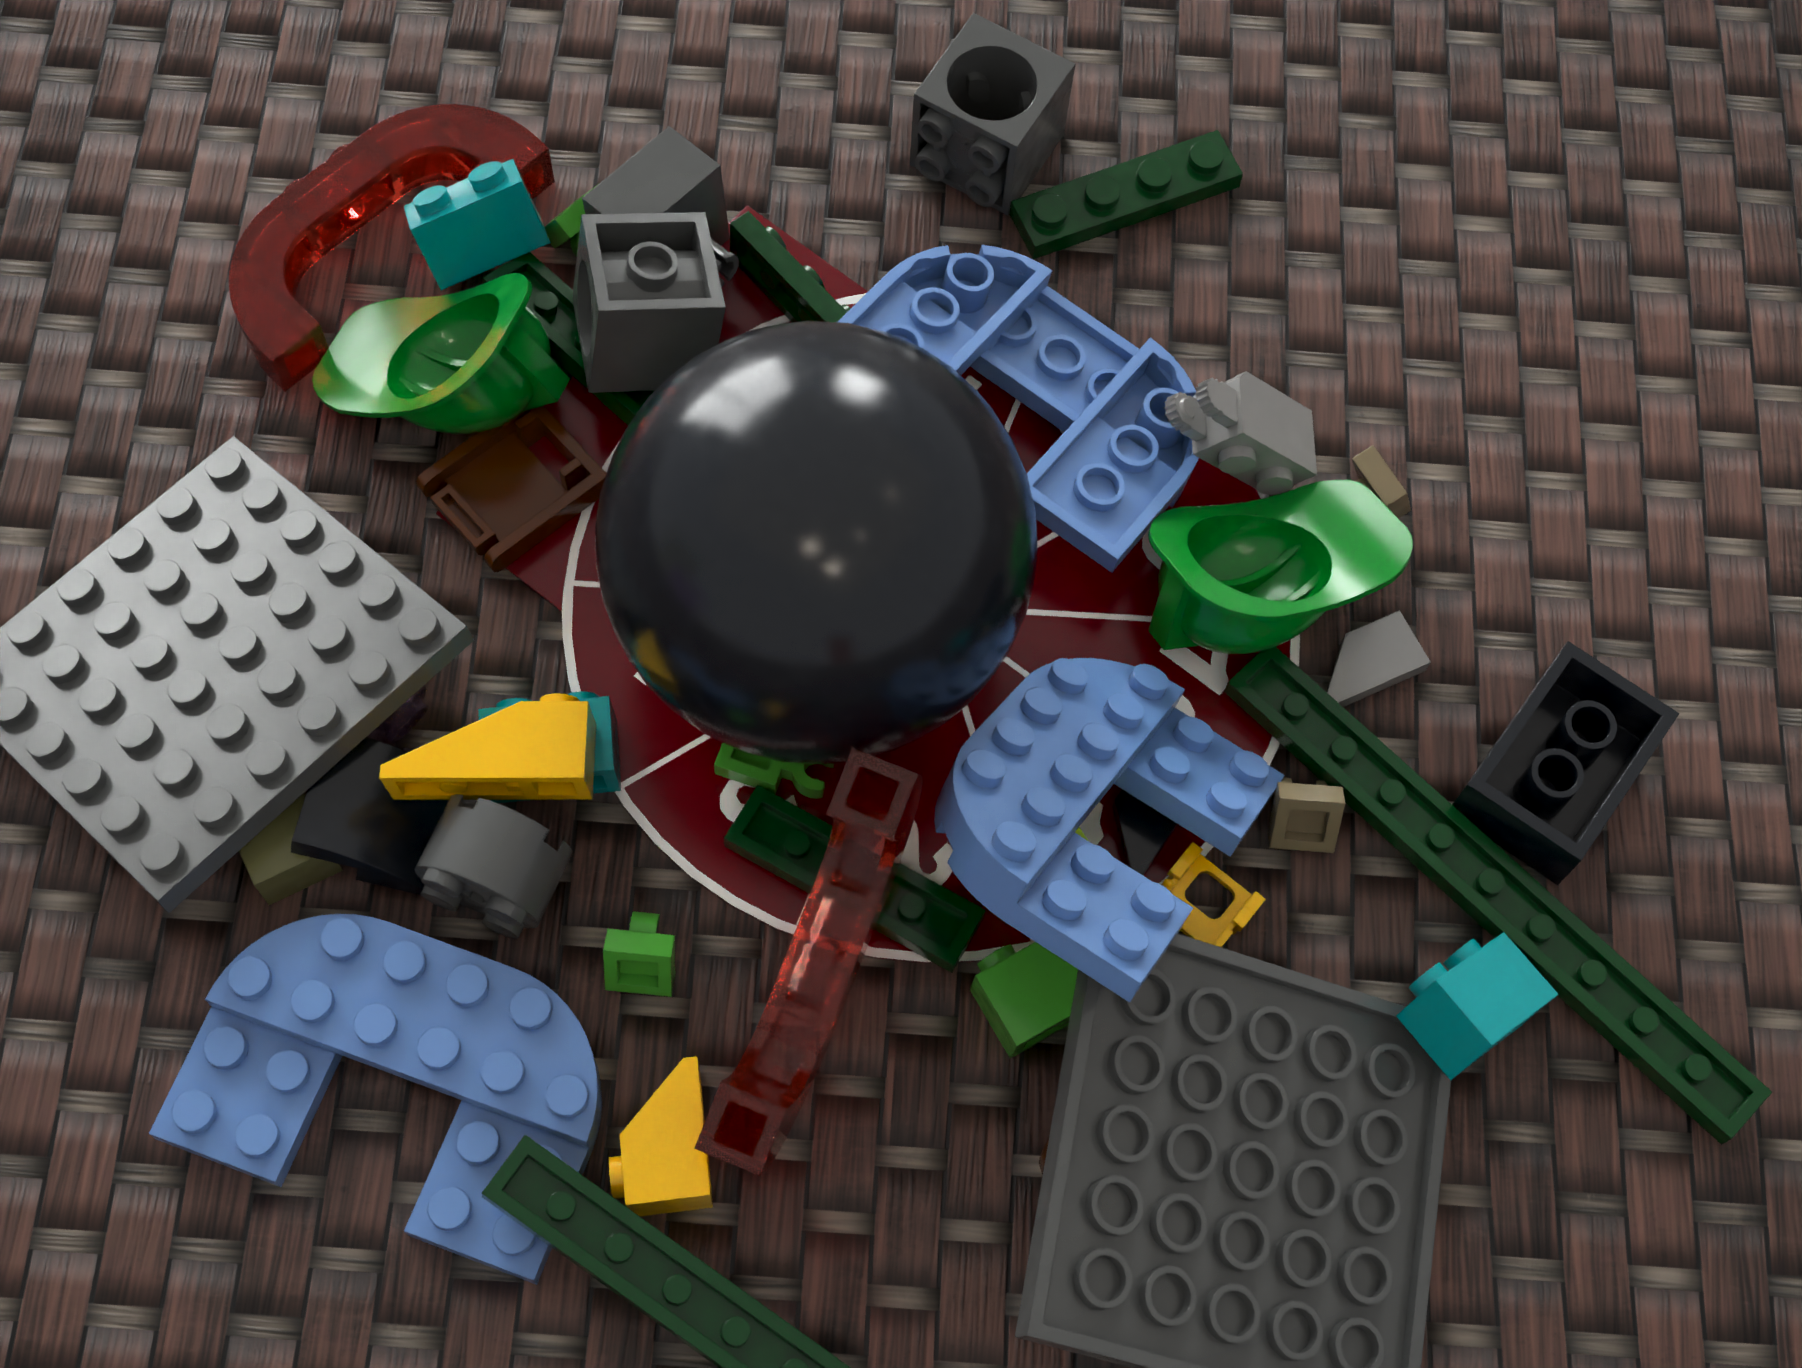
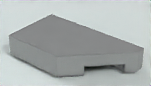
[1327,610,1431,707]

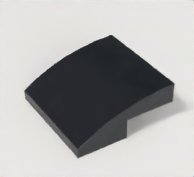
[291,737,448,895]

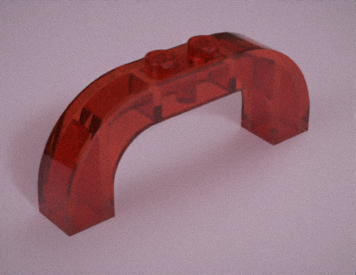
[229,104,555,392]
[694,748,923,1176]

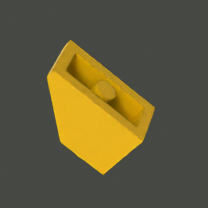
[609,1056,713,1216]

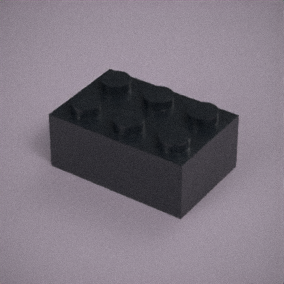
[1452,641,1679,885]

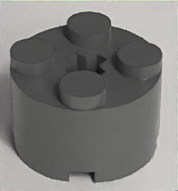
[414,794,573,939]

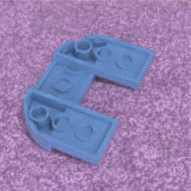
[838,245,1199,573]
[934,658,1285,1003]
[149,914,602,1285]

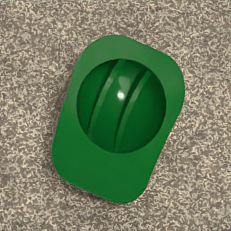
[312,273,570,434]
[1148,479,1413,654]

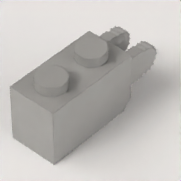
[1164,371,1317,495]

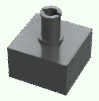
[582,126,739,287]

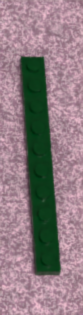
[1224,647,1772,1145]

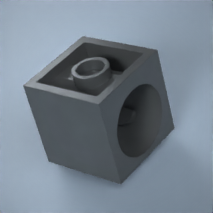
[909,13,1075,216]
[572,212,726,393]

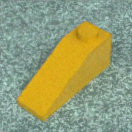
[379,693,596,800]

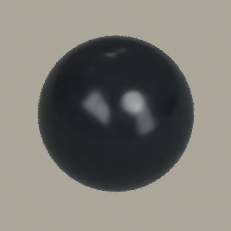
[595,321,1038,764]

